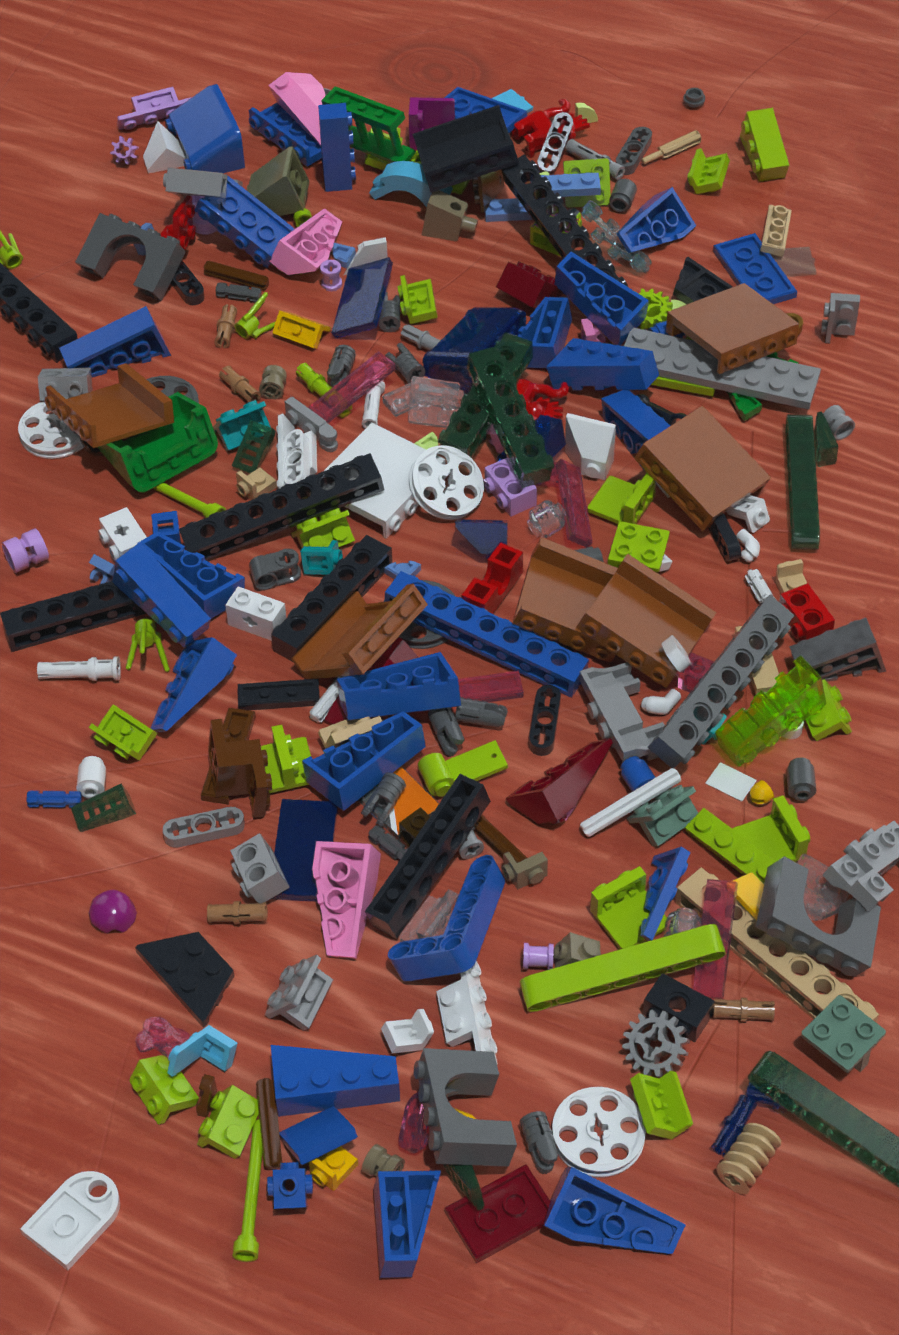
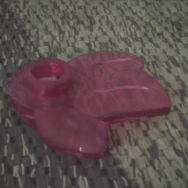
[135,1017,191,1058]

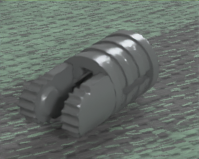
[379,291,400,332]
[385,343,425,384]
[327,345,356,390]
[455,697,508,727]
[428,707,465,757]
[361,772,406,826]
[519,1111,558,1175]

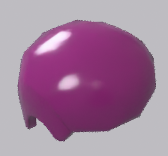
[88,890,137,934]

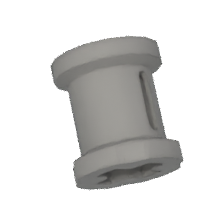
[459,827,484,859]

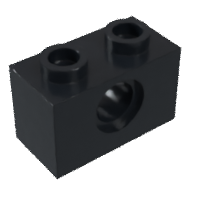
[643,973,715,1042]

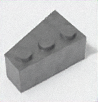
[789,618,886,686]

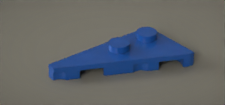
[640,847,691,941]

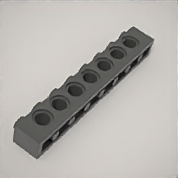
[647,595,794,768]

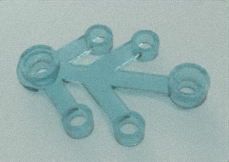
[581,200,652,273]

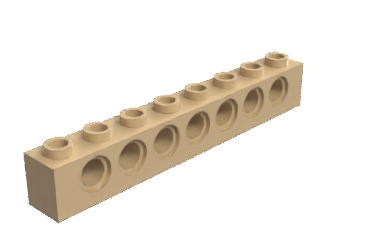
[676,867,879,1023]

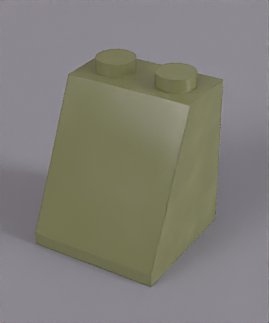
[247,146,309,216]

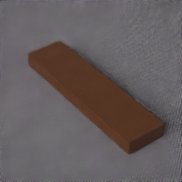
[201,708,256,805]

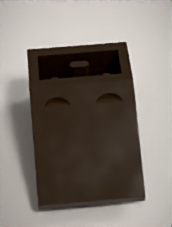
[471,170,504,213]

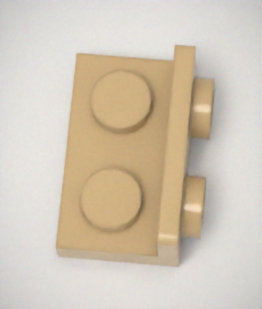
[318,716,382,749]

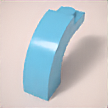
[369,161,453,207]

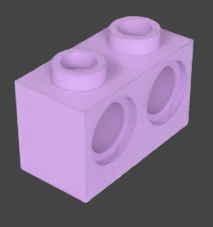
[483,456,537,517]

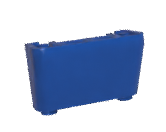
[165,84,245,173]

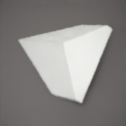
[143,121,186,174]
[343,237,388,275]

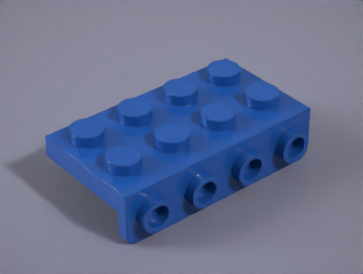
[249,103,322,167]
[194,174,295,268]

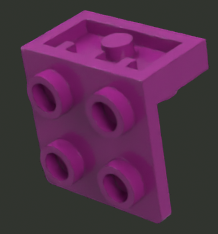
[409,97,455,150]

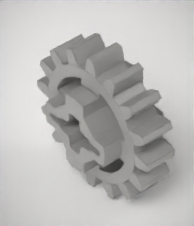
[622,1010,690,1078]

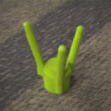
[0,230,23,269]
[234,292,276,339]
[126,619,170,672]

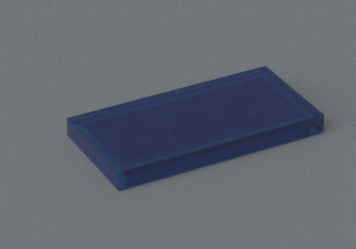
[331,257,393,339]
[271,799,338,901]

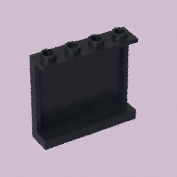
[412,105,519,193]

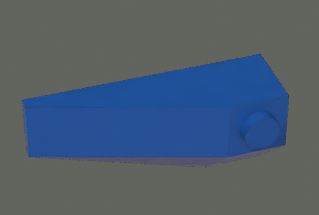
[151,637,237,732]
[543,1167,686,1254]

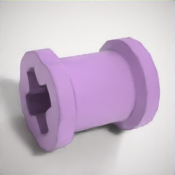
[320,260,342,291]
[523,943,554,970]

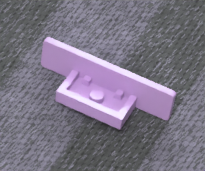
[117,87,192,130]

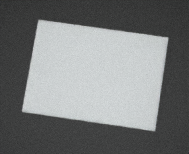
[706,762,757,801]

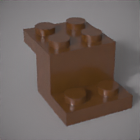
[208,719,272,818]

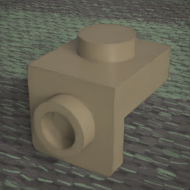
[501,852,548,890]
[553,932,601,968]

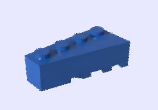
[137,532,245,619]
[271,1045,400,1117]

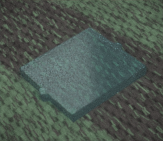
[771,247,817,277]

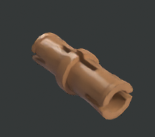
[214,304,237,348]
[219,366,261,403]
[207,901,268,924]
[713,998,775,1022]

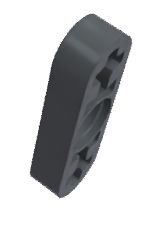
[616,127,652,175]

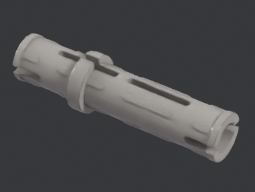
[565,139,625,180]

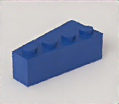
[318,103,356,192]
[554,252,649,345]
[59,306,171,377]
[546,338,659,390]
[601,390,670,471]
[112,542,211,648]
[337,652,461,720]
[302,711,426,811]

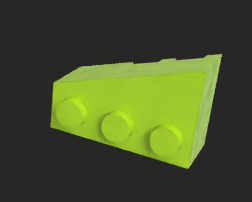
[740,108,789,181]

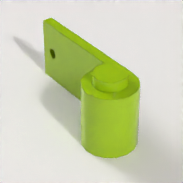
[418,740,508,797]

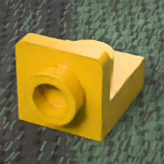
[309,1146,358,1191]

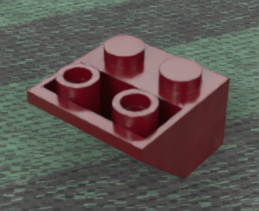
[496,261,563,309]

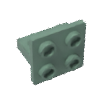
[627,785,698,847]
[801,995,886,1073]

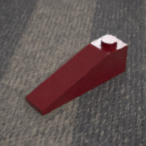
[506,738,613,825]

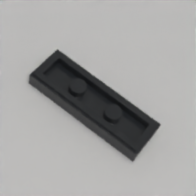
[238,679,320,710]

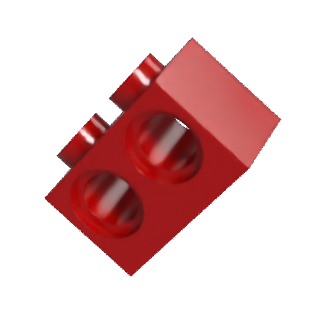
[779,583,835,641]

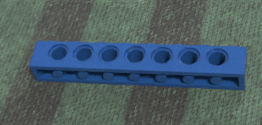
[384,571,589,698]

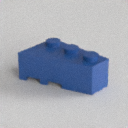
[506,297,572,368]
[373,1171,441,1278]

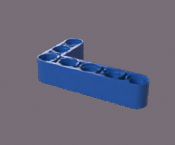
[388,855,505,981]

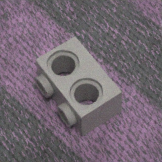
[38,368,93,401]
[230,833,290,903]

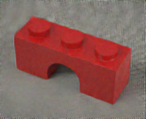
[461,542,523,614]

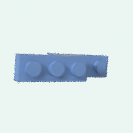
[485,173,601,222]

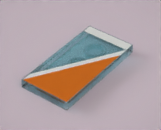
[358,766,439,841]

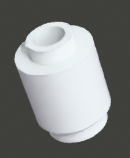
[76,756,106,798]

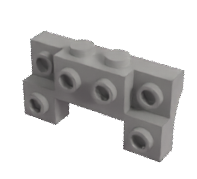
[579,662,664,762]
[823,821,899,912]

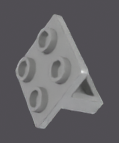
[265,955,333,1031]

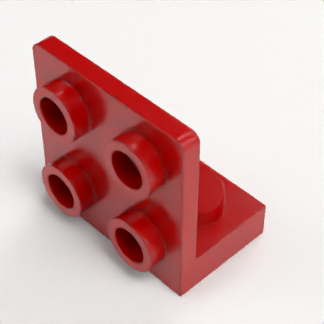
[160,195,196,250]

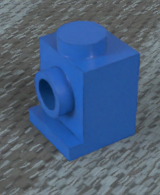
[151,511,181,544]

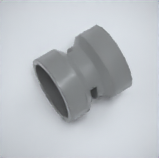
[820,405,855,440]

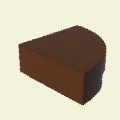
[196,1074,217,1117]

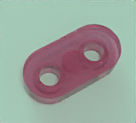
[398,1092,429,1153]

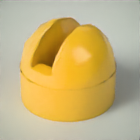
[750,780,774,805]

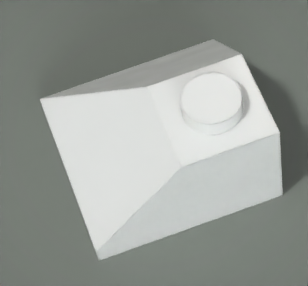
[565,413,616,480]

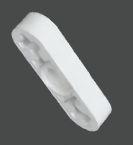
[284,429,310,484]

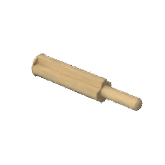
[641,130,701,164]

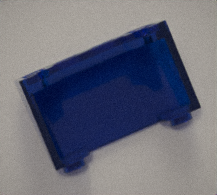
[422,307,526,399]

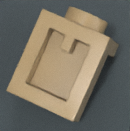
[236,467,277,500]
[775,559,807,593]

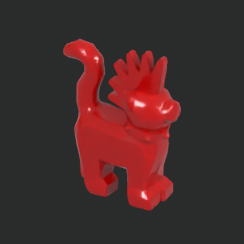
[510,99,590,158]
[484,379,570,427]

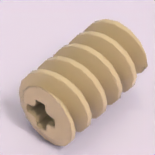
[717,1123,782,1194]

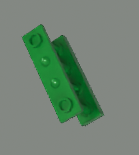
[321,86,416,163]

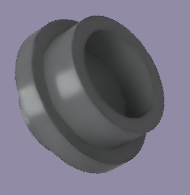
[683,88,705,108]

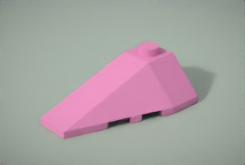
[268,72,326,146]
[269,208,342,275]
[312,841,381,959]

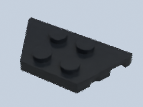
[673,257,733,304]
[135,932,235,1028]

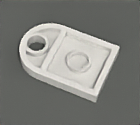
[20,1171,120,1270]

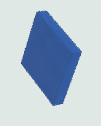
[279,1106,358,1165]

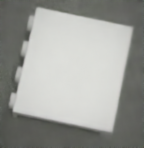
[324,423,445,539]

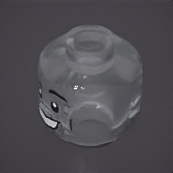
[527,500,566,538]
[663,908,704,937]

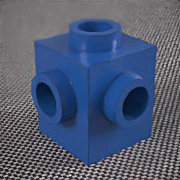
[267,1162,313,1209]

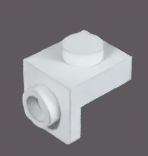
[381,1009,434,1053]

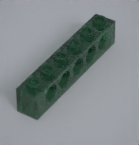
[438,333,533,458]
[467,346,554,488]

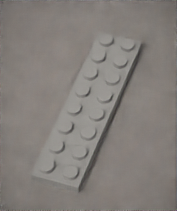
[624,328,821,410]

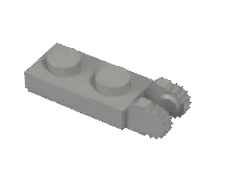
[285,397,338,453]

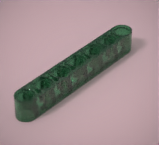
[786,414,820,550]
[748,1051,899,1187]

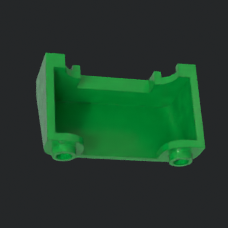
[98,392,218,492]

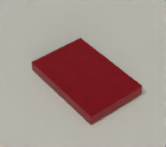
[444,1164,550,1264]

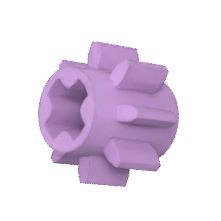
[110,136,139,165]

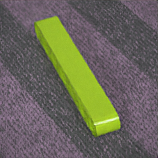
[519,924,726,1012]

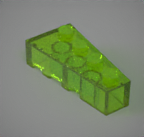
[715,655,826,767]

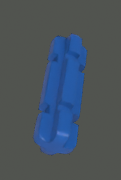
[26,790,82,807]

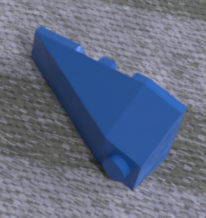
[616,187,696,253]

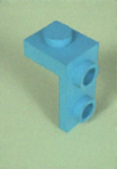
[167,1025,238,1077]

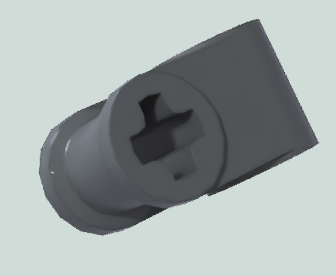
[249,548,301,590]

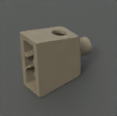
[422,190,478,241]

